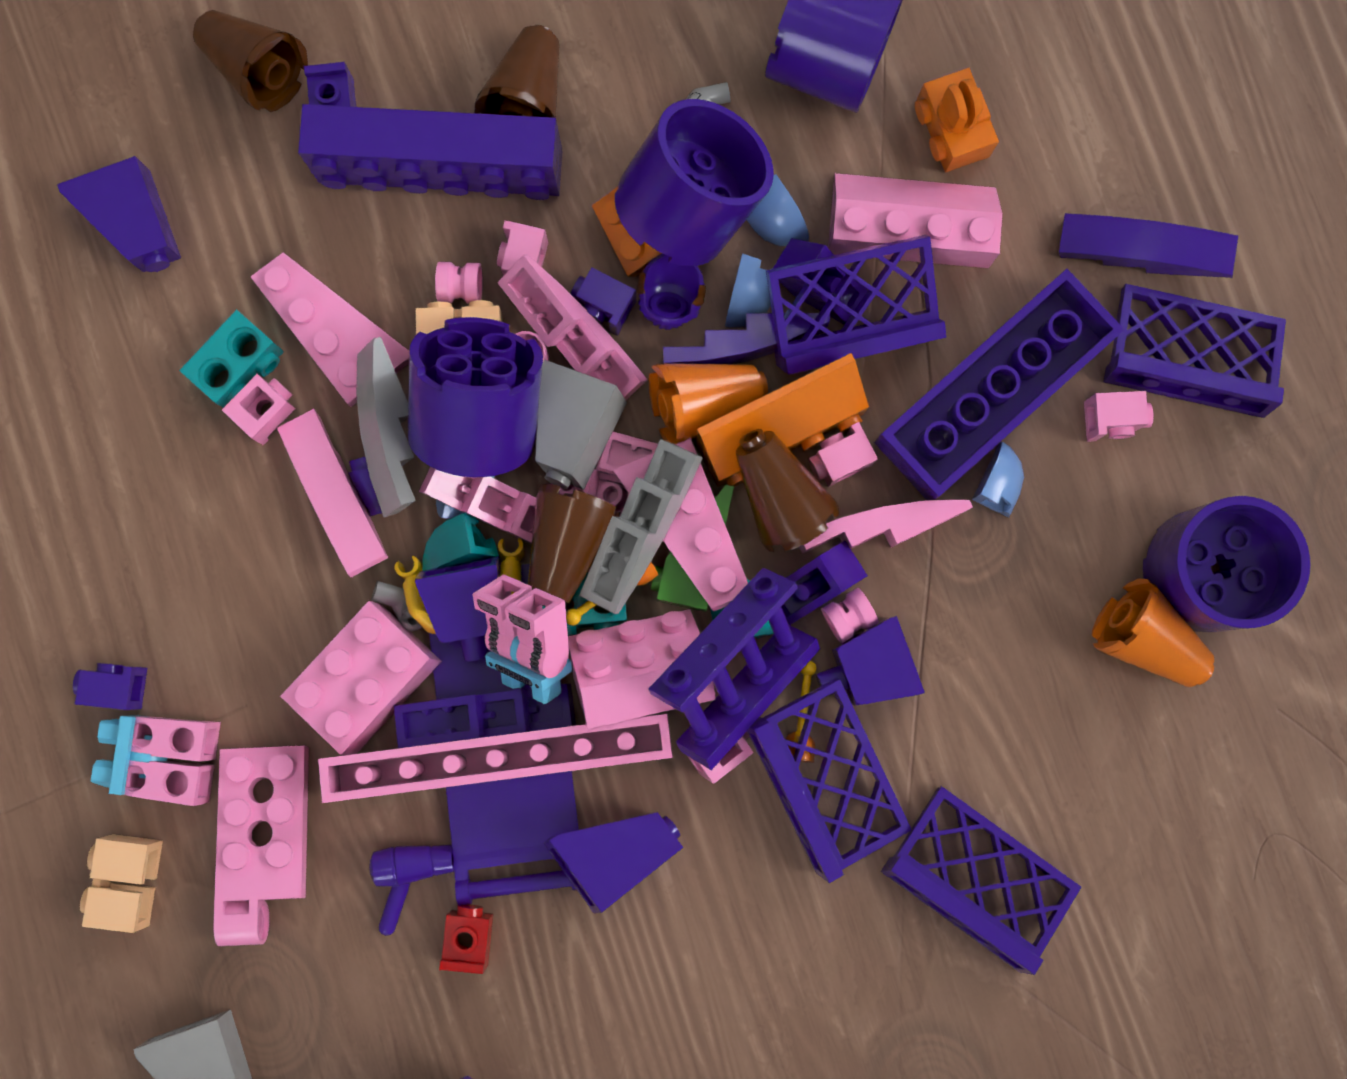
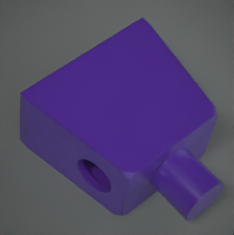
[816,616,925,705]

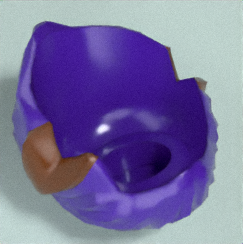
[636,254,706,330]

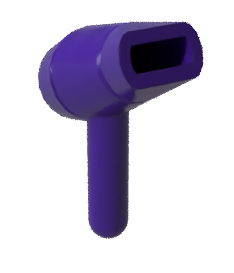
[369,845,454,936]

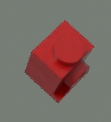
[439,904,494,974]

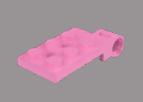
[213,746,309,946]

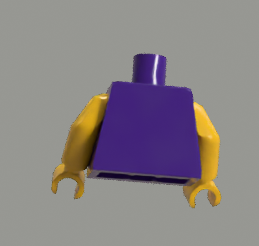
[394,538,524,661]

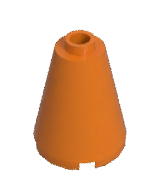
[648,363,768,444]
[1092,578,1214,687]

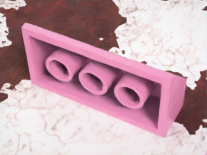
[828,173,1002,268]

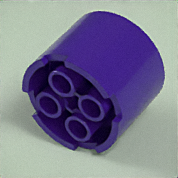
[765,0,903,113]
[615,99,774,267]
[408,317,543,477]
[1143,496,1311,632]

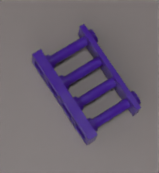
[648,568,820,771]

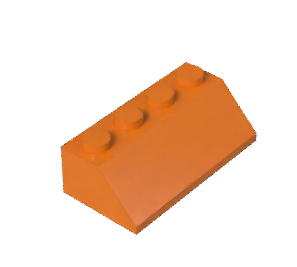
[696,353,869,487]

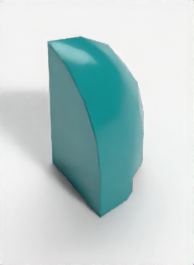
[422,513,499,571]

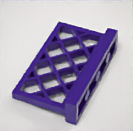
[766,235,947,375]
[1104,284,1286,418]
[747,678,912,883]
[881,786,1082,975]

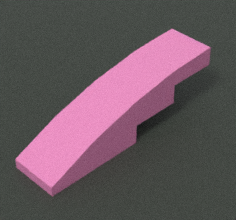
[497,254,648,400]
[277,409,388,577]
[419,467,536,544]
[799,500,973,554]

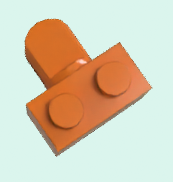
[915,68,999,173]

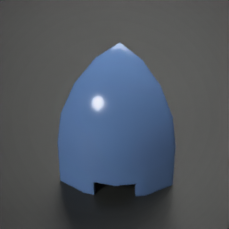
[746,174,809,246]
[725,253,773,328]
[972,442,1024,518]

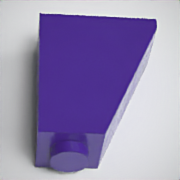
[57,156,181,272]
[543,812,683,914]

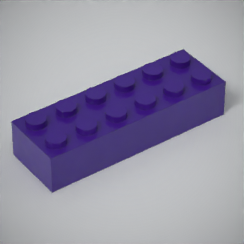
[298,104,562,200]
[874,269,1125,500]

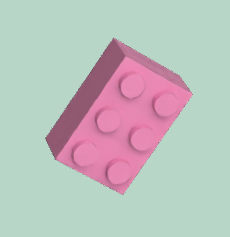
[280,601,442,755]
[568,609,715,729]

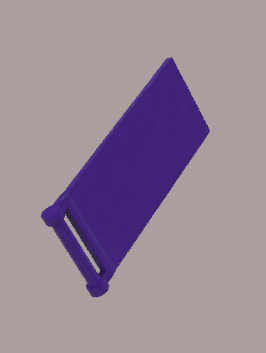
[429,564,579,905]

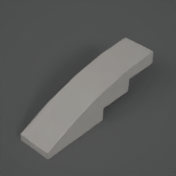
[356,337,416,517]
[579,439,703,614]

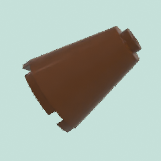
[193,10,308,112]
[474,25,560,118]
[736,429,839,552]
[528,484,621,607]

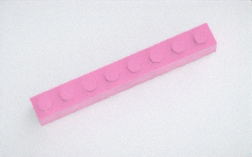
[318,714,673,803]

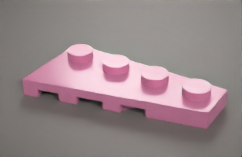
[250,252,409,407]
[613,438,748,611]

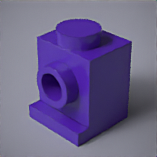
[304,62,356,107]
[571,267,637,336]
[73,663,148,710]

